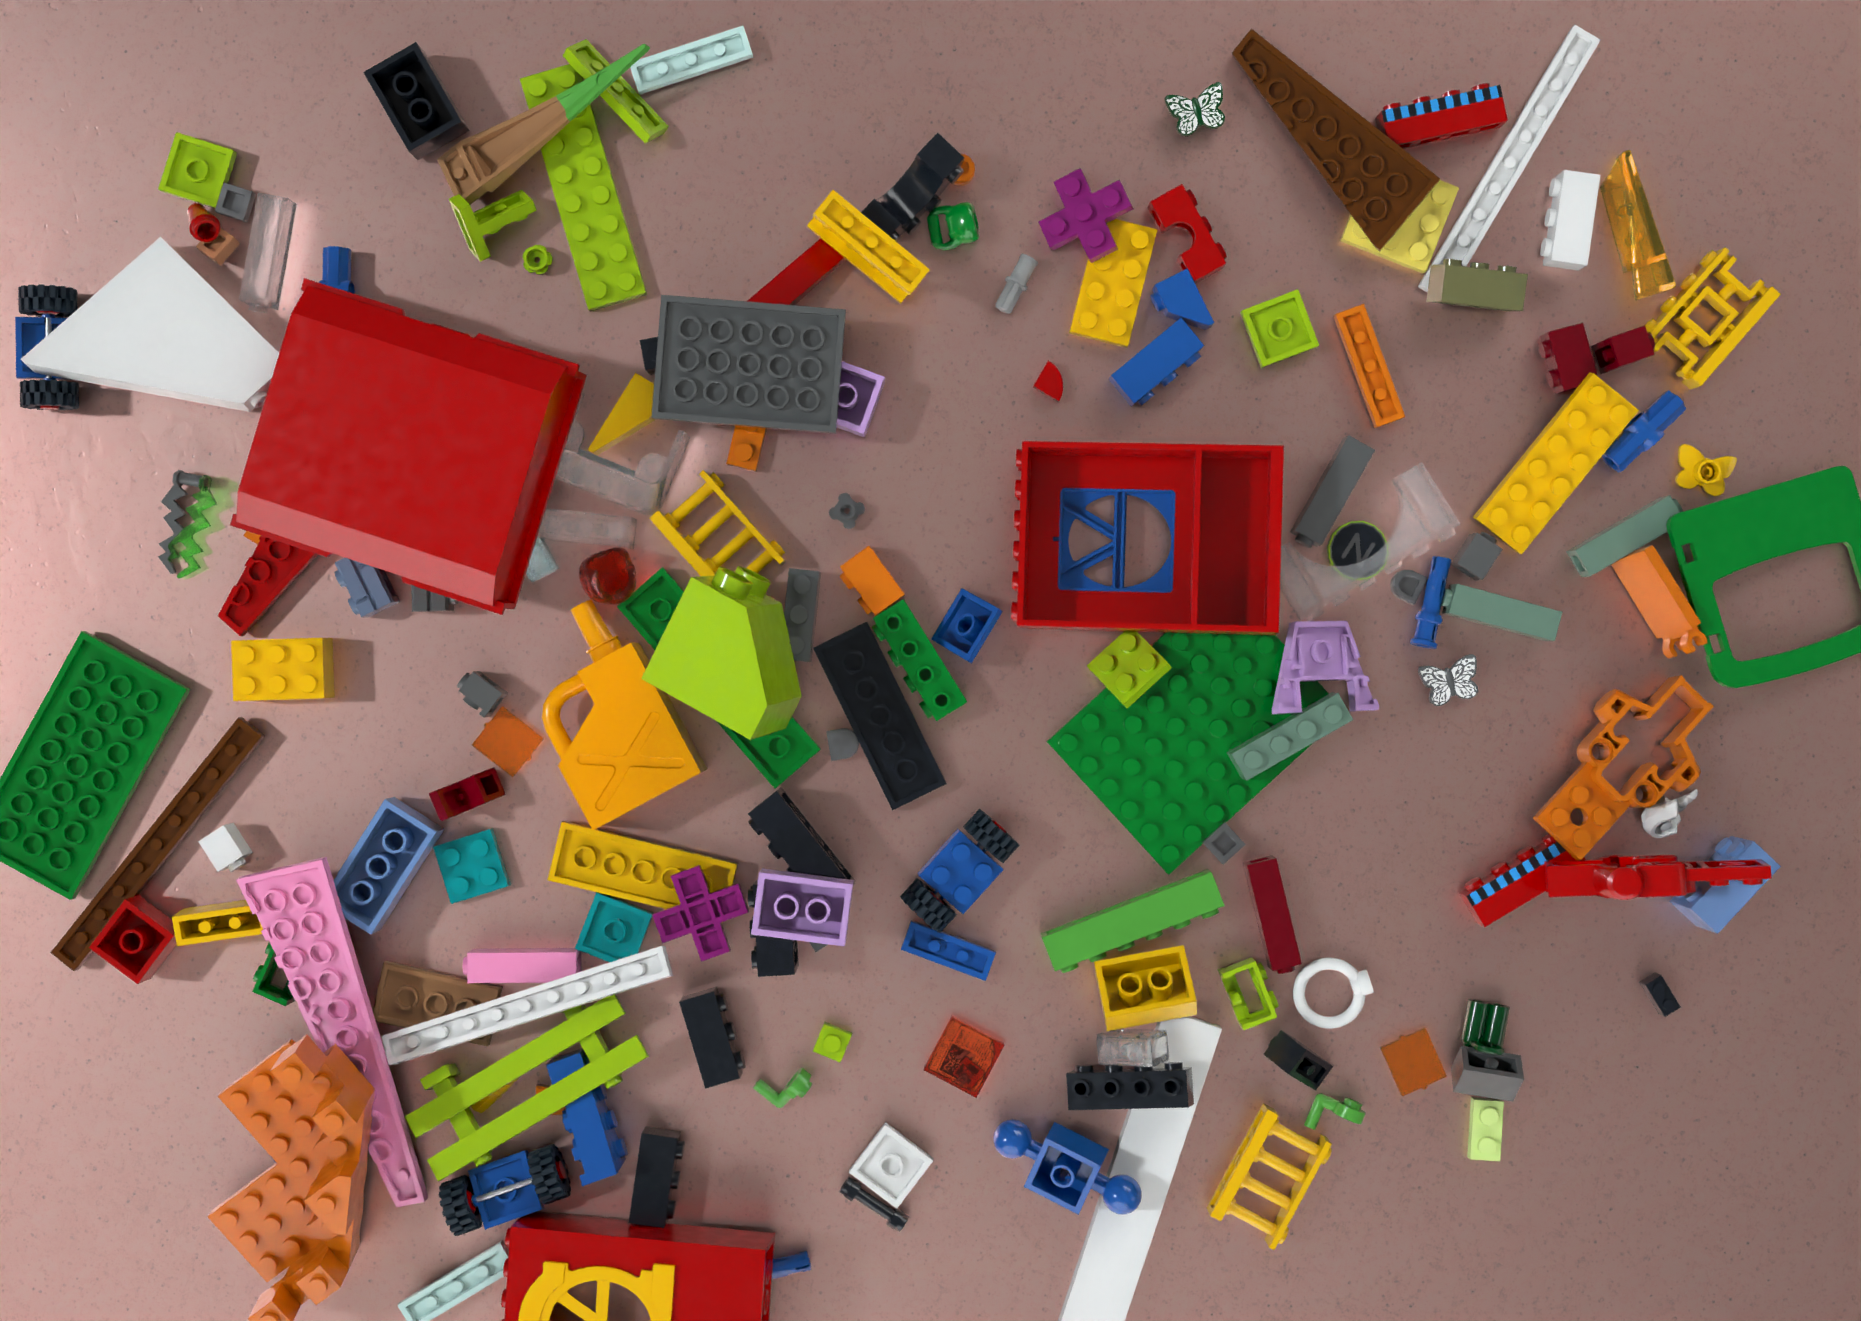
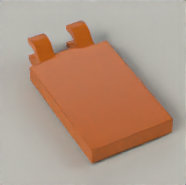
[1611,545,1707,659]

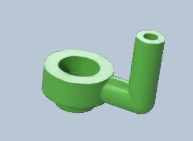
[753,1067,812,1108]
[1304,1093,1366,1130]

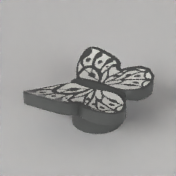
[1418,654,1479,706]

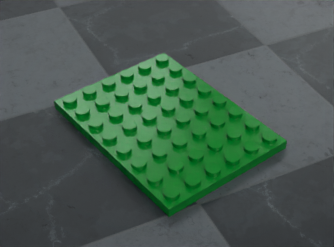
[1046,632,1329,875]

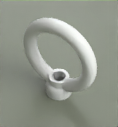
[1293,957,1374,1029]

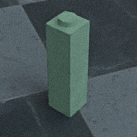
[1566,495,1683,577]
[1441,584,1563,641]

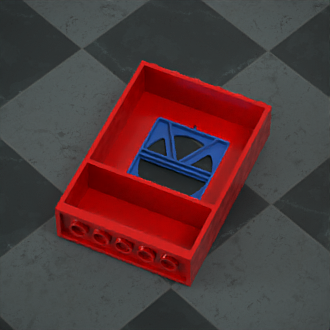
[1011,441,1284,635]

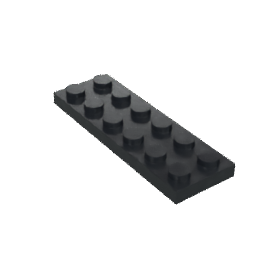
[813,622,947,810]

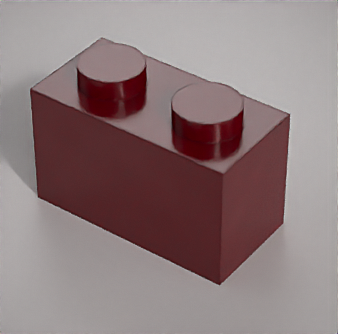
[1538,323,1598,394]
[1591,326,1655,375]

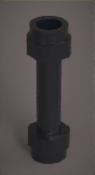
[839,1177,909,1232]

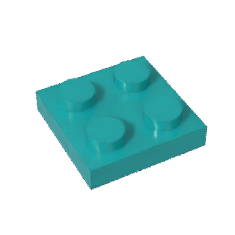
[433,828,511,904]
[575,892,654,962]

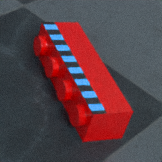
[1375,83,1508,149]
[1459,834,1586,927]

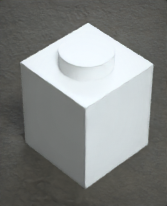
[198,823,253,872]

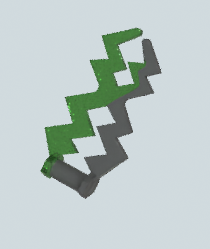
[158,470,217,579]

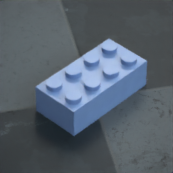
[333,797,444,935]

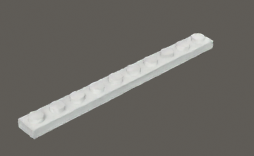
[1418,25,1600,292]
[382,946,673,1065]

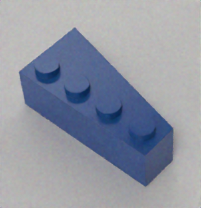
[546,1048,628,1186]

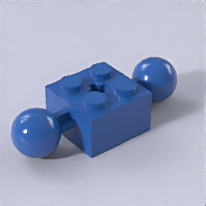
[993,1119,1142,1215]

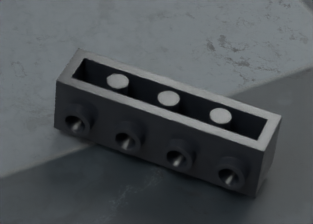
[1066,1062,1194,1110]

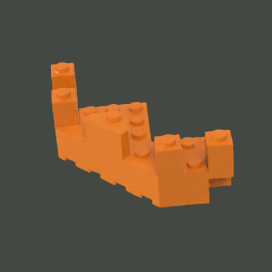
[207,1034,375,1321]

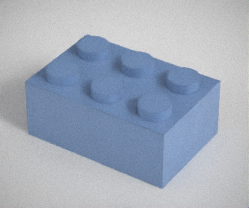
[1669,836,1781,934]

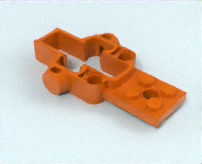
[1533,675,1714,860]

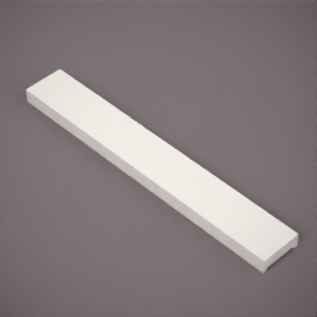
[1058,1016,1222,1321]

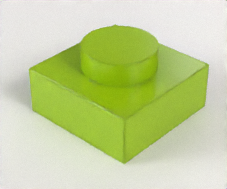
[813,1022,852,1062]

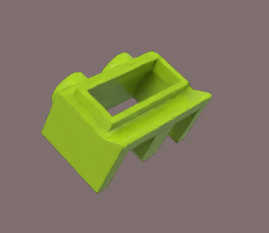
[1218,957,1279,1030]

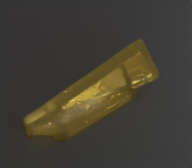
[1600,150,1676,301]

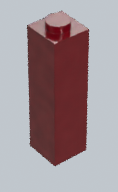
[1243,855,1302,974]

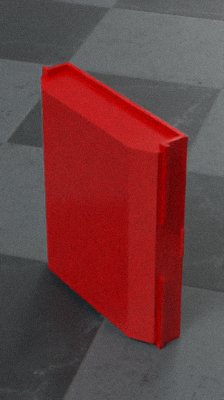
[230,278,587,615]

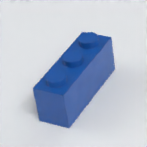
[1109,318,1204,407]

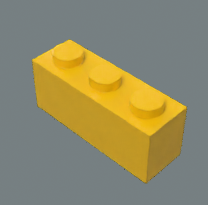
[172,899,263,946]

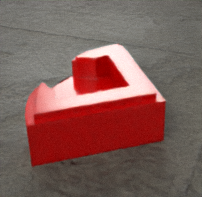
[1033,360,1063,403]

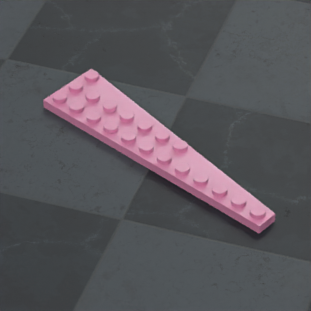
[236,857,428,1208]

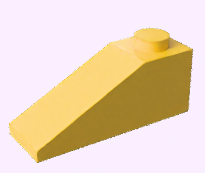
[588,372,655,456]

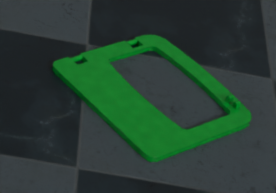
[1666,466,1861,688]

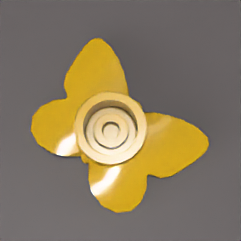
[1675,444,1737,496]

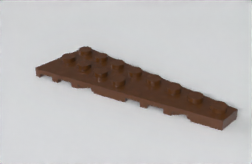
[1232,28,1440,252]

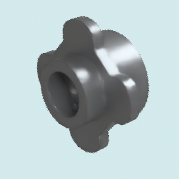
[829,493,865,529]

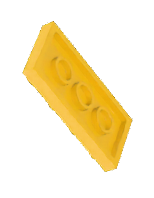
[1069,219,1158,348]

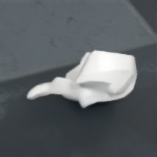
[1641,789,1698,838]

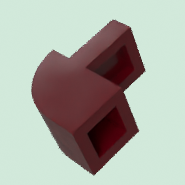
[429,767,506,822]

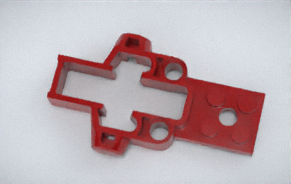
[1544,855,1772,900]

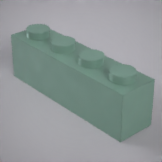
[1227,692,1353,781]

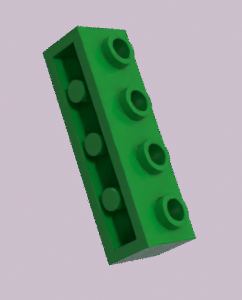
[871,599,967,721]

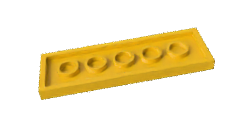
[1473,372,1639,555]
[547,821,738,923]

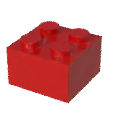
[89,895,177,984]

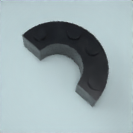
[861,133,964,242]

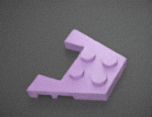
[1272,621,1379,714]

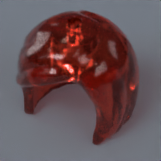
[579,547,636,605]

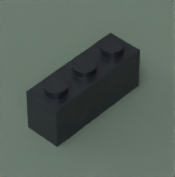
[679,987,746,1089]
[628,1126,685,1228]

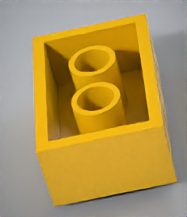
[231,638,335,701]
[1094,945,1197,1031]

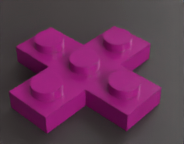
[1038,168,1134,263]
[652,865,749,962]

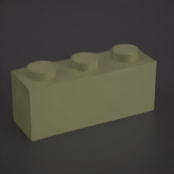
[1426,259,1528,311]

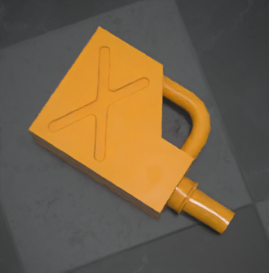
[542,599,708,830]

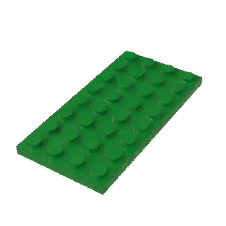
[0,631,191,900]

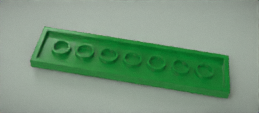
[617,567,821,789]

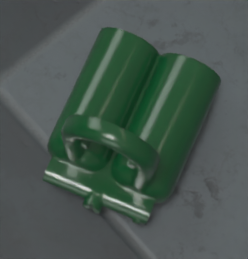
[1461,999,1510,1055]

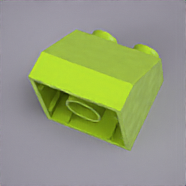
[641,566,802,740]

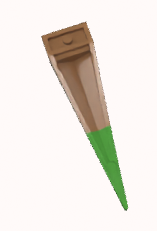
[437,44,650,205]

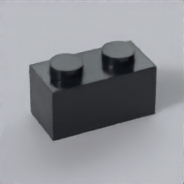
[1639,973,1681,1017]

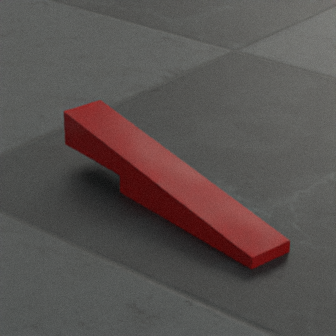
[747,208,857,305]

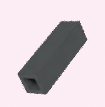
[1290,435,1375,548]

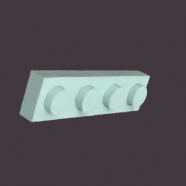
[630,26,754,95]
[397,1240,509,1321]

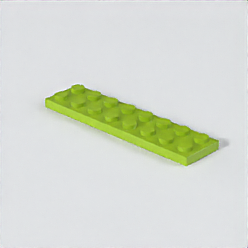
[520,64,647,312]

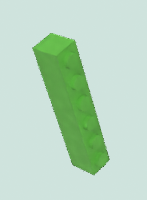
[1040,869,1225,973]

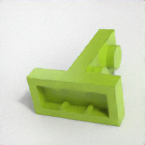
[449,190,537,262]

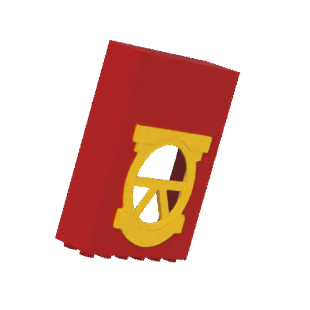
[501,1212,775,1321]

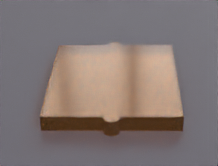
[472,706,544,777]
[1380,1028,1447,1096]

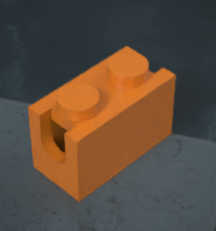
[839,546,905,616]

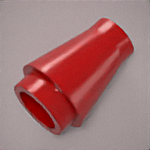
[187,203,220,242]

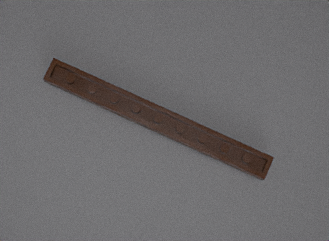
[50,717,265,971]

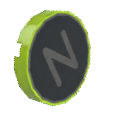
[1327,521,1388,581]

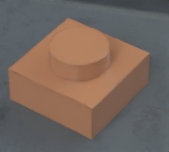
[196,228,240,266]

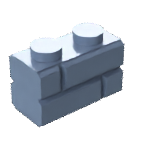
[334,558,400,618]

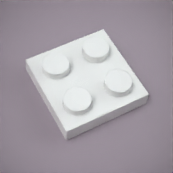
[849,1122,933,1209]

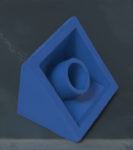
[931,588,1003,664]

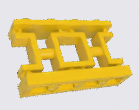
[1644,247,1781,390]

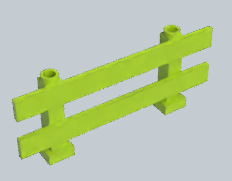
[405,994,649,1181]

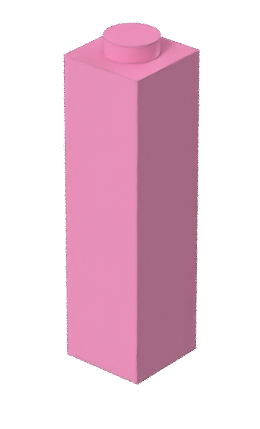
[463,948,582,983]

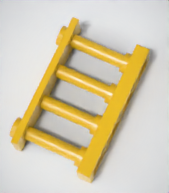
[806,190,930,304]
[649,470,786,576]
[1207,1103,1332,1250]

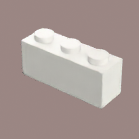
[1540,170,1601,271]

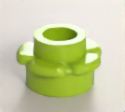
[523,245,552,275]

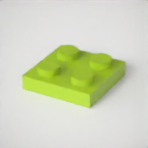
[158,132,237,209]
[1240,289,1319,368]
[1087,631,1172,708]

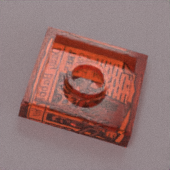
[923,1015,1004,1098]

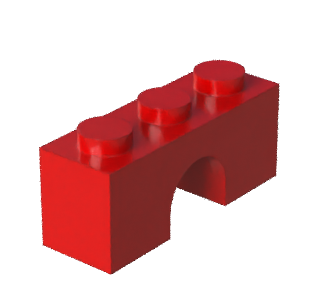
[1147,184,1227,284]

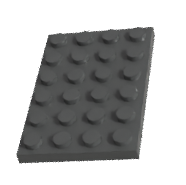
[651,295,846,434]

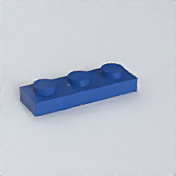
[901,920,996,981]

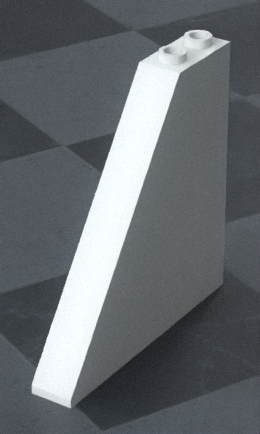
[21,237,279,412]

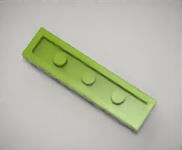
[563,39,669,144]

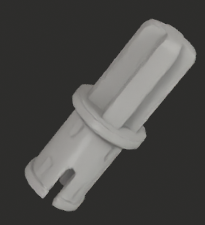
[996,254,1038,314]

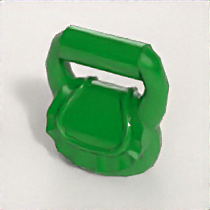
[927,202,979,250]

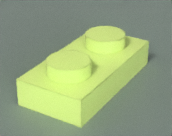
[1467,1097,1504,1161]

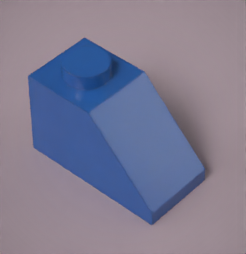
[1150,268,1214,330]

